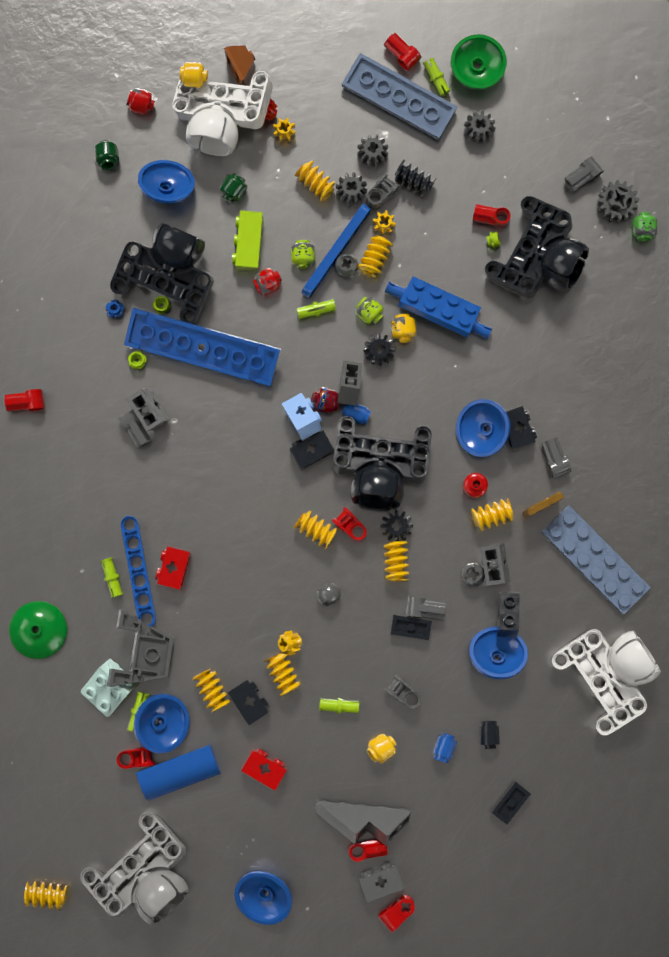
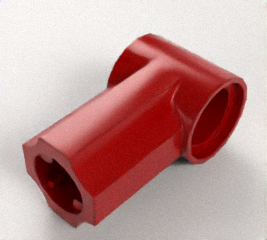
[384,33,422,71]
[472,204,511,229]
[4,389,44,412]
[348,839,388,862]

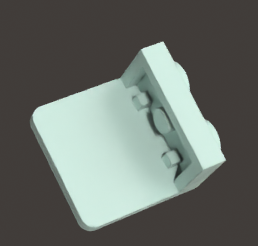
[81,658,139,717]

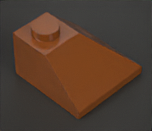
[224,45,256,86]

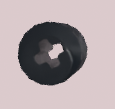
[395,159,436,198]

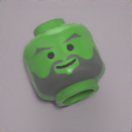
[633,212,657,241]

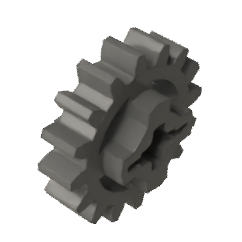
[597,180,639,222]

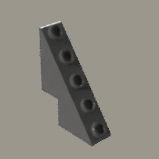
[316,800,411,846]

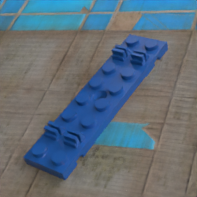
[124,308,281,386]

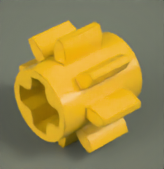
[273,118,295,142]
[373,210,396,235]
[278,630,302,656]

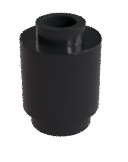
[479,721,500,749]

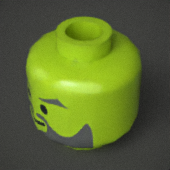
[291,240,315,269]
[355,297,384,325]

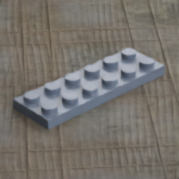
[342,53,457,140]
[541,505,651,615]

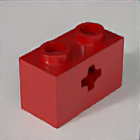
[155,546,191,590]
[241,748,287,791]

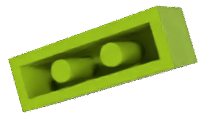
[232,210,263,272]

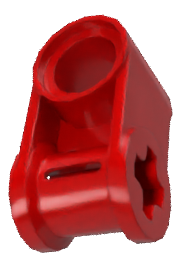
[331,507,367,542]
[116,747,155,769]
[378,895,415,932]

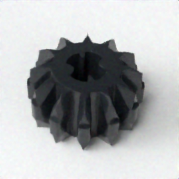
[363,334,396,366]
[380,509,413,541]

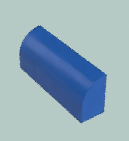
[136,744,221,801]

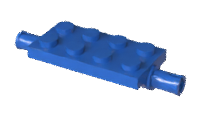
[384,276,493,339]

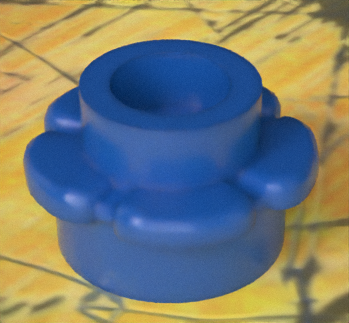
[105,300,124,318]

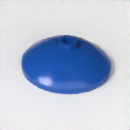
[138,160,195,204]
[456,399,510,457]
[469,627,528,679]
[134,694,189,753]
[234,871,292,925]

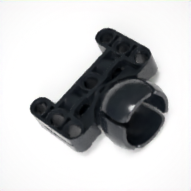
[485,196,589,298]
[110,222,214,324]
[333,416,432,511]

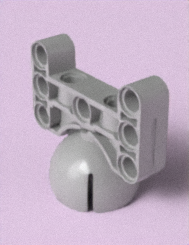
[80,812,189,925]

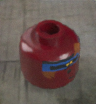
[311,387,340,414]

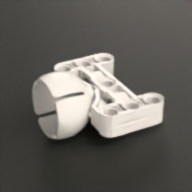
[172,71,273,156]
[552,629,661,735]

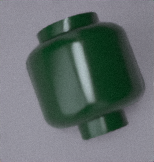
[94,140,119,170]
[220,172,247,202]

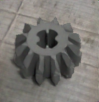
[464,110,496,143]
[357,134,389,167]
[336,172,367,205]

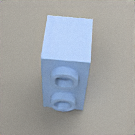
[282,393,322,440]

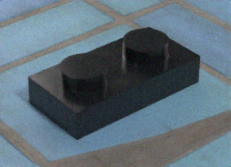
[390,615,432,640]
[491,781,531,825]

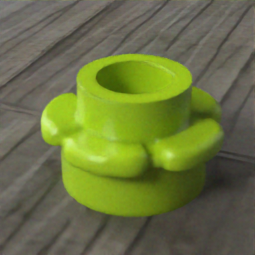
[487,232,501,250]
[152,296,171,314]
[128,351,147,369]

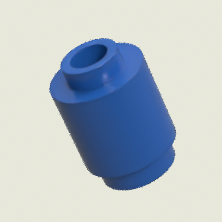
[342,403,371,425]
[433,733,457,763]

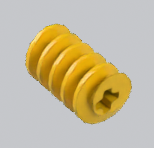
[295,160,335,202]
[358,235,394,278]
[471,498,513,531]
[293,510,337,549]
[384,541,409,582]
[264,653,301,696]
[192,669,230,712]
[24,880,68,911]

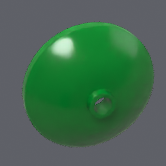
[450,34,507,90]
[9,601,67,659]

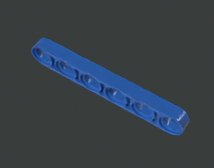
[301,203,372,298]
[121,516,156,627]

